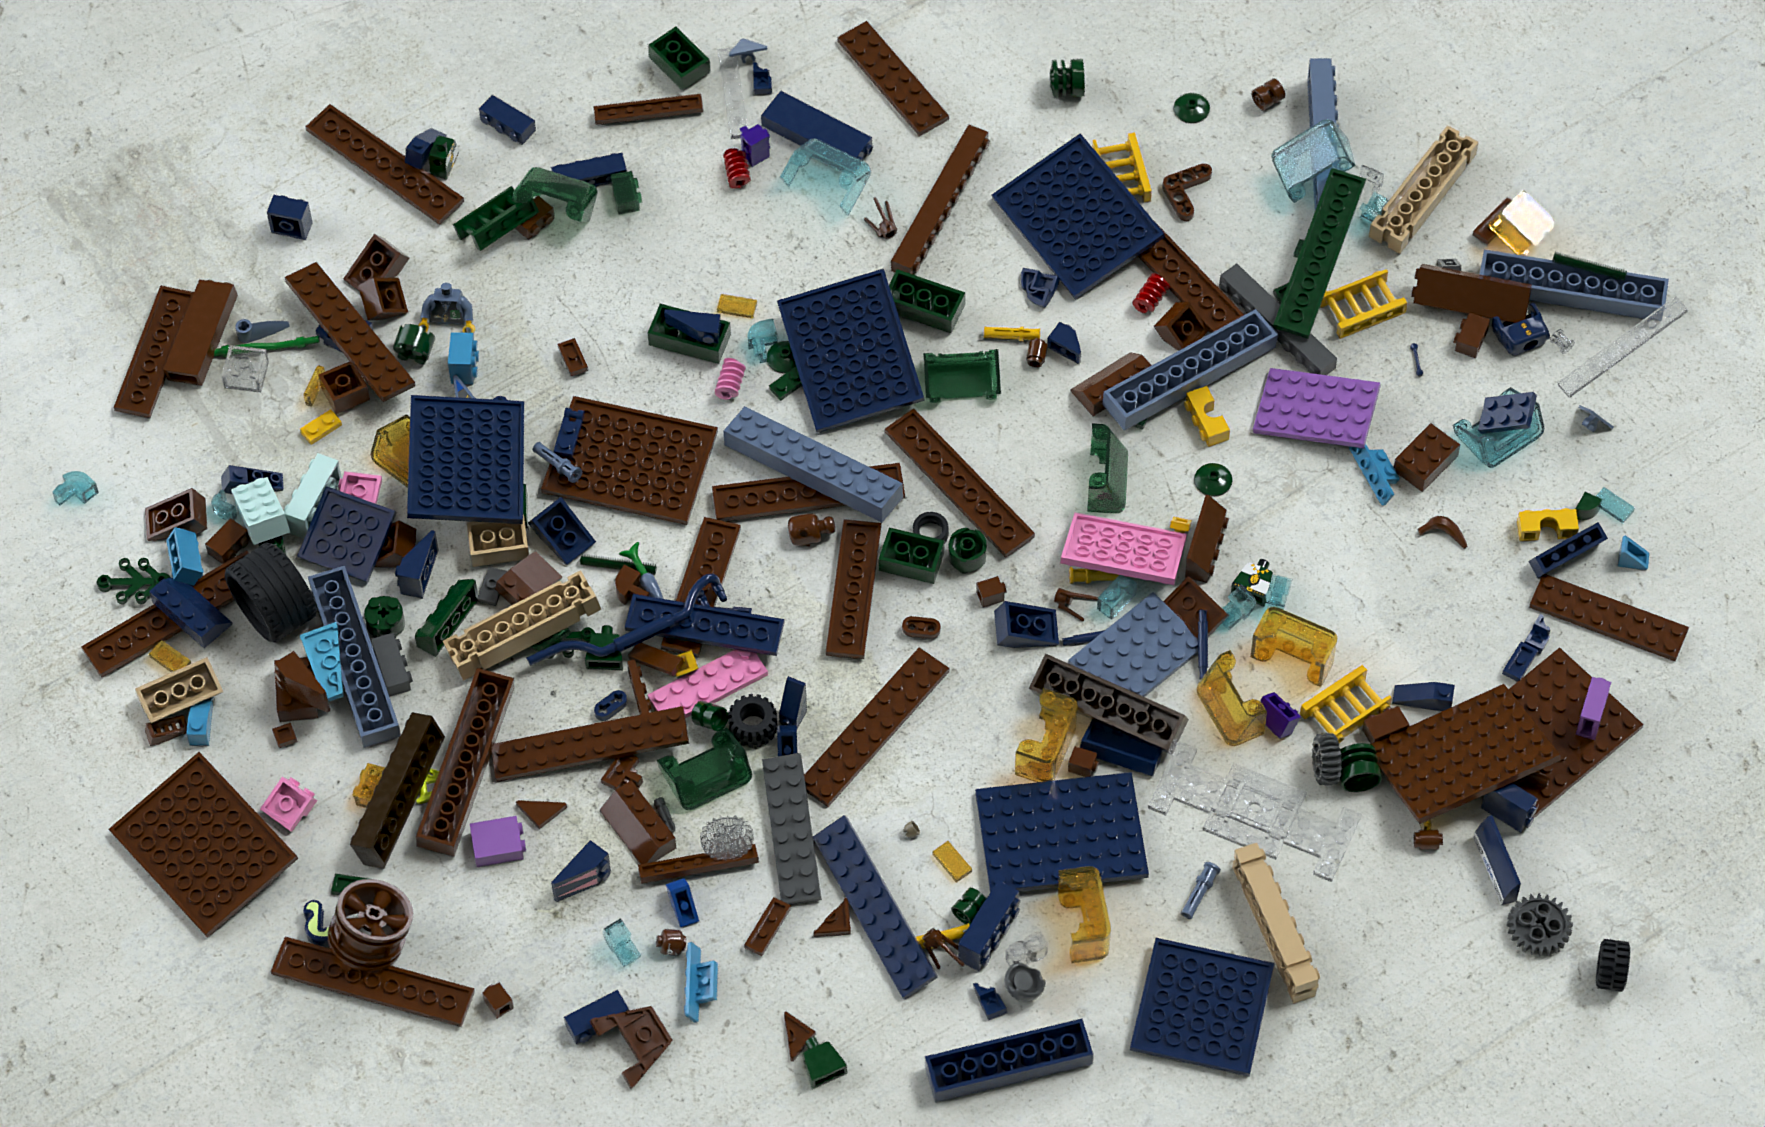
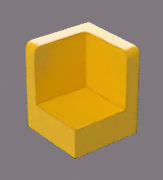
[675,650,698,677]

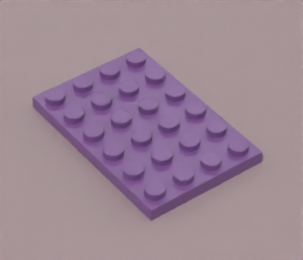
[1253,368,1381,448]

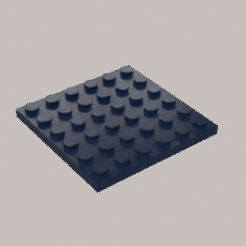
[1130,938,1274,1077]

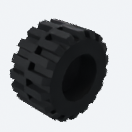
[728,694,778,748]
[1596,938,1630,992]

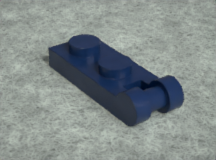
[553,408,585,458]

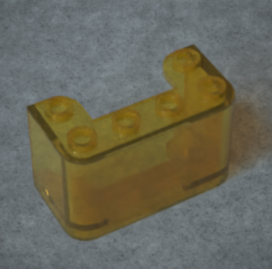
[1250,607,1338,687]
[1015,688,1077,782]
[1057,866,1111,964]

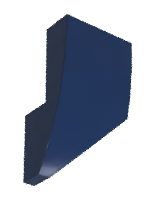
[753,62,772,95]
[1524,614,1550,654]
[973,983,1007,1020]

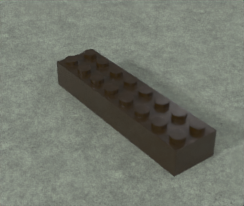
[1029,653,1189,755]
[350,712,445,869]

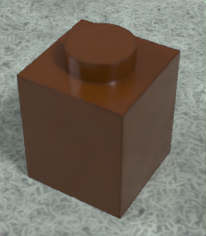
[976,576,1007,608]
[1068,746,1099,777]
[482,982,514,1019]

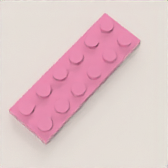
[647,649,768,718]

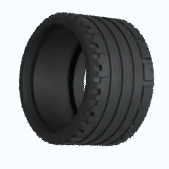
[225,542,317,643]

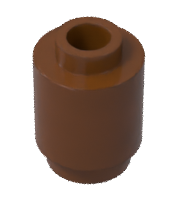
[1026,338,1048,368]
[1413,829,1443,850]

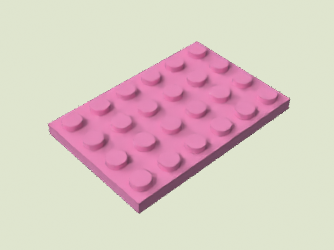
[1060,513,1187,585]

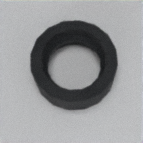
[913,512,949,543]

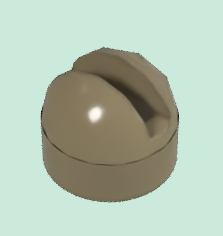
[903,821,920,838]

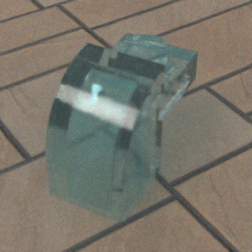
[1359,192,1389,223]
[748,318,778,363]
[52,471,99,506]
[1265,574,1293,609]
[1222,584,1256,630]
[603,918,641,967]

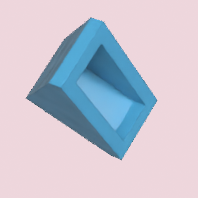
[1618,535,1649,570]

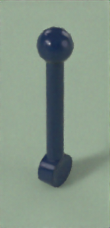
[1410,343,1423,376]

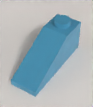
[186,697,214,746]

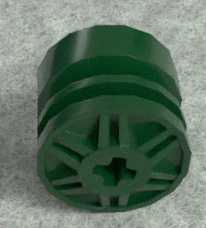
[1049,59,1085,98]
[1340,743,1382,792]

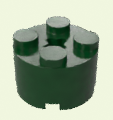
[393,324,435,365]
[948,528,987,574]
[364,596,405,638]

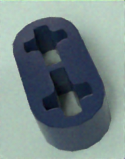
[594,690,627,721]

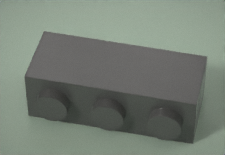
[371,633,413,697]

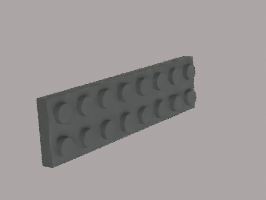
[762,753,822,905]

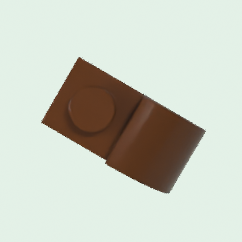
[615,565,649,605]

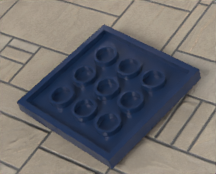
[297,486,397,583]

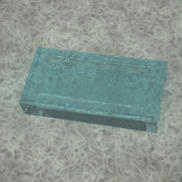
[1596,487,1635,523]

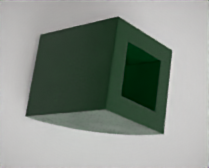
[1575,491,1602,520]

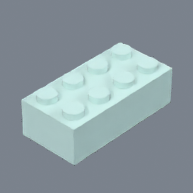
[284,453,342,538]
[231,477,290,545]

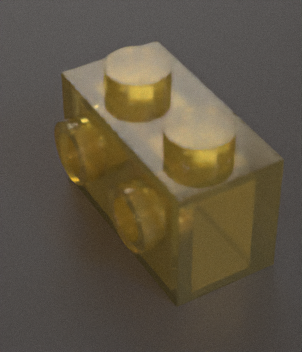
[353,763,385,808]

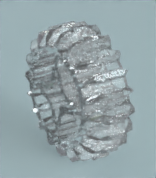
[700,815,754,861]

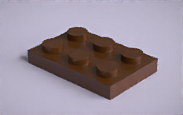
[1163,576,1229,638]

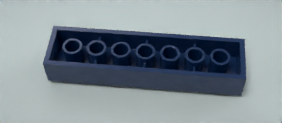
[925,1018,1094,1103]

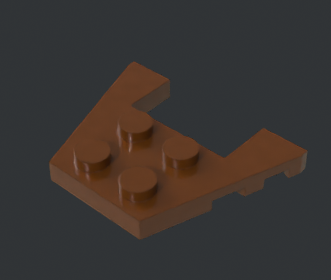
[589,1006,673,1089]

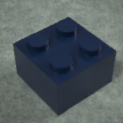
[267,194,313,240]

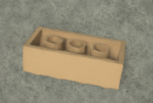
[135,657,223,724]

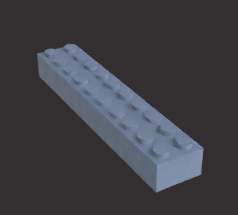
[1307,58,1342,210]
[1480,249,1669,322]
[1102,309,1278,430]
[723,406,903,523]
[308,566,401,748]

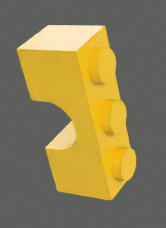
[1184,386,1230,447]
[1517,508,1579,541]

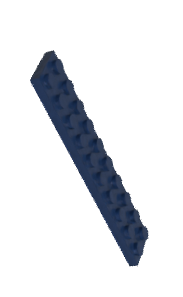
[813,815,938,999]

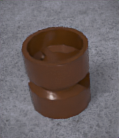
[1251,78,1286,111]

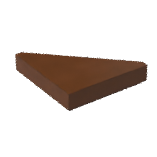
[516,800,568,829]
[814,898,851,937]
[784,1011,816,1062]

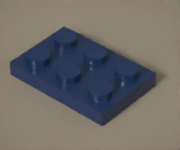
[1478,392,1537,434]

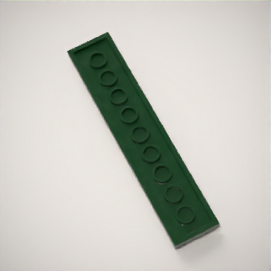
[1273,168,1366,339]

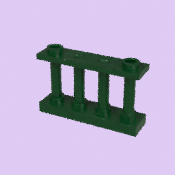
[453,186,539,251]

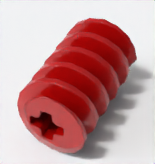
[723,148,751,189]
[1132,273,1170,313]

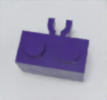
[740,124,771,167]
[1253,692,1301,738]

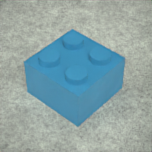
[448,332,479,385]

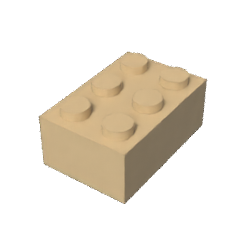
[467,515,529,567]

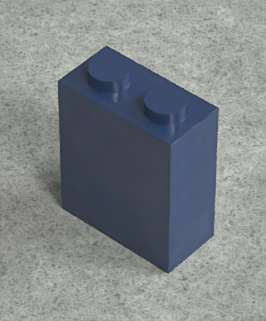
[1481,783,1538,833]

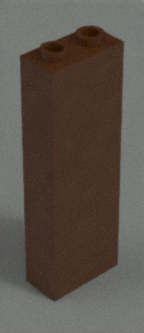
[1411,264,1532,323]
[163,279,238,386]

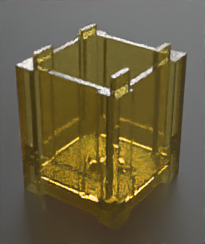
[1487,190,1554,256]

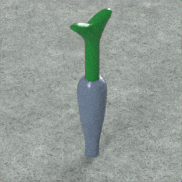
[619,542,664,599]

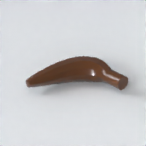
[1417,516,1468,549]

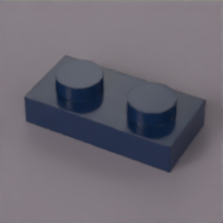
[1502,642,1538,682]

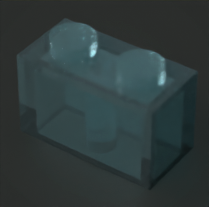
[1097,575,1137,620]

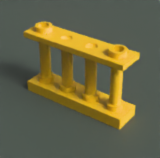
[1092,132,1152,202]
[1320,269,1407,339]
[1300,665,1392,744]

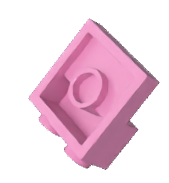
[338,471,382,504]
[260,777,318,831]

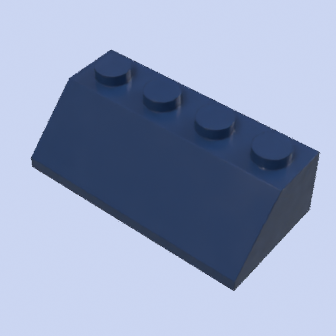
[149,578,233,649]

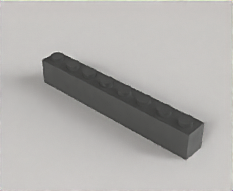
[1219,263,1337,375]

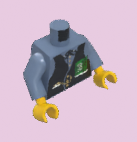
[418,283,475,333]

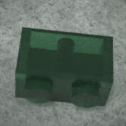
[611,171,642,215]

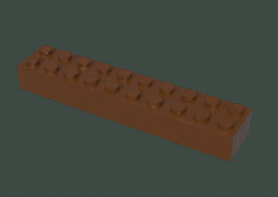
[416,668,514,857]

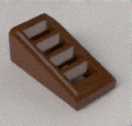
[145,715,187,746]

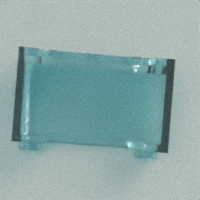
[1271,119,1356,203]
[1453,387,1545,468]

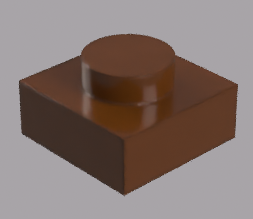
[272,722,297,748]

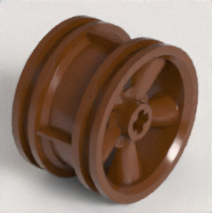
[327,879,413,971]

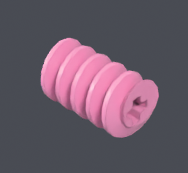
[715,358,746,400]

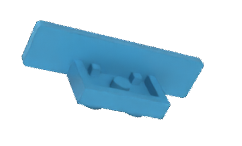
[1349,443,1400,505]
[684,942,718,1023]

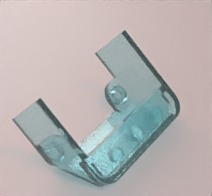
[780,139,871,216]

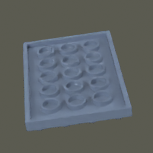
[1068,592,1198,697]

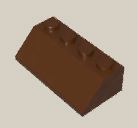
[1071,352,1152,417]
[1185,495,1229,583]
[600,780,677,864]

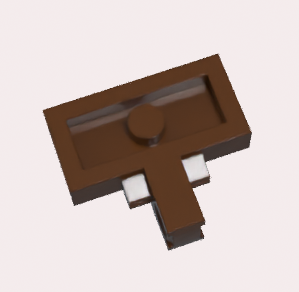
[601,755,644,790]

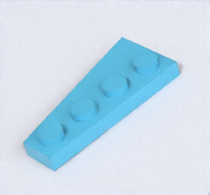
[300,622,344,702]

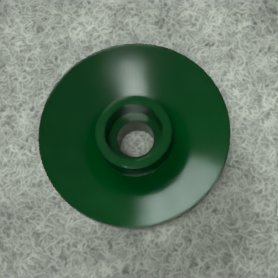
[1174,93,1210,123]
[767,341,796,373]
[1194,463,1232,497]

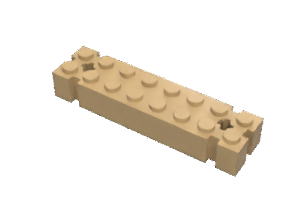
[1369,125,1479,254]
[443,570,601,681]
[1232,842,1320,1004]

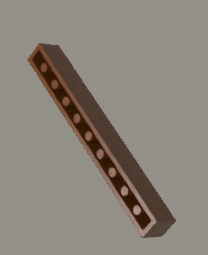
[891,124,990,275]

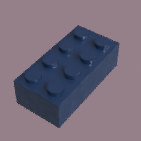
[958,881,1020,971]

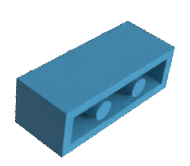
[166,527,203,586]

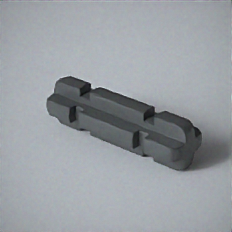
[654,797,676,833]

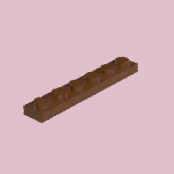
[593,94,703,125]
[638,844,759,884]

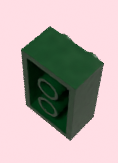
[648,26,711,91]
[879,527,945,584]

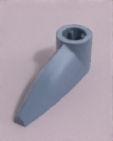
[235,319,290,343]

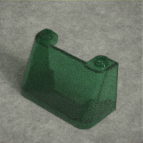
[512,167,598,222]
[923,349,1001,403]
[1087,423,1128,513]
[657,727,752,810]

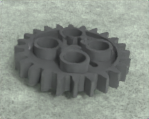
[1507,893,1573,956]

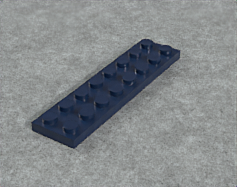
[625,594,785,656]

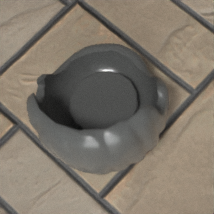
[1004,963,1046,1002]

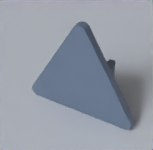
[728,39,767,63]
[1578,405,1614,432]

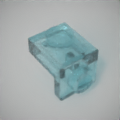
[211,490,237,520]

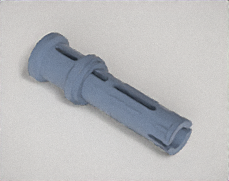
[532,442,582,483]
[1181,862,1221,919]

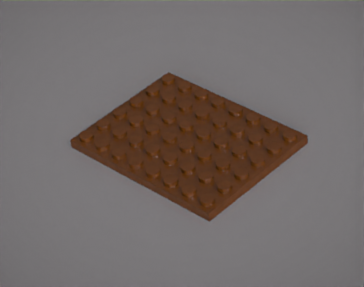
[541,396,718,525]
[1509,647,1644,818]
[1371,684,1561,824]
[109,752,299,938]

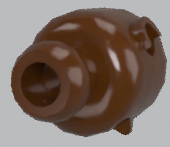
[788,513,836,547]

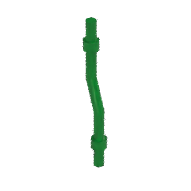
[214,336,320,357]

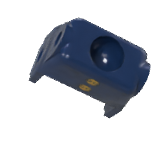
[1492,303,1550,356]

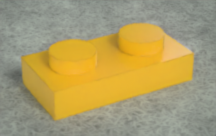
[300,409,342,445]

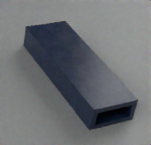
[761,90,873,173]

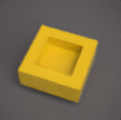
[1170,516,1192,533]

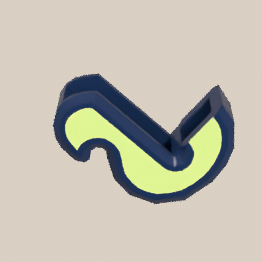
[303,900,330,947]

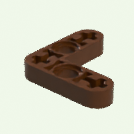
[1162,163,1212,221]

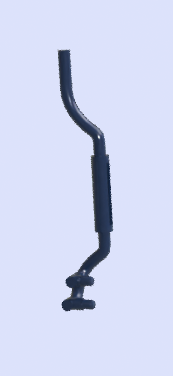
[526,573,727,666]

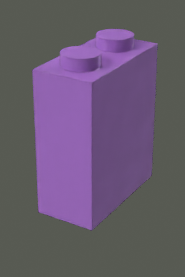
[1576,677,1611,740]
[470,816,526,867]

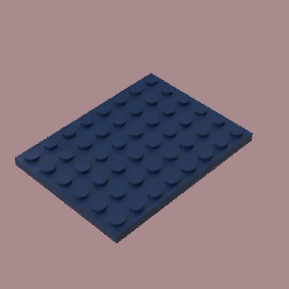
[991,133,1165,299]
[777,268,925,433]
[407,395,524,524]
[975,772,1149,892]

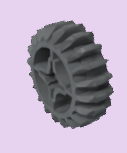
[1312,733,1342,786]

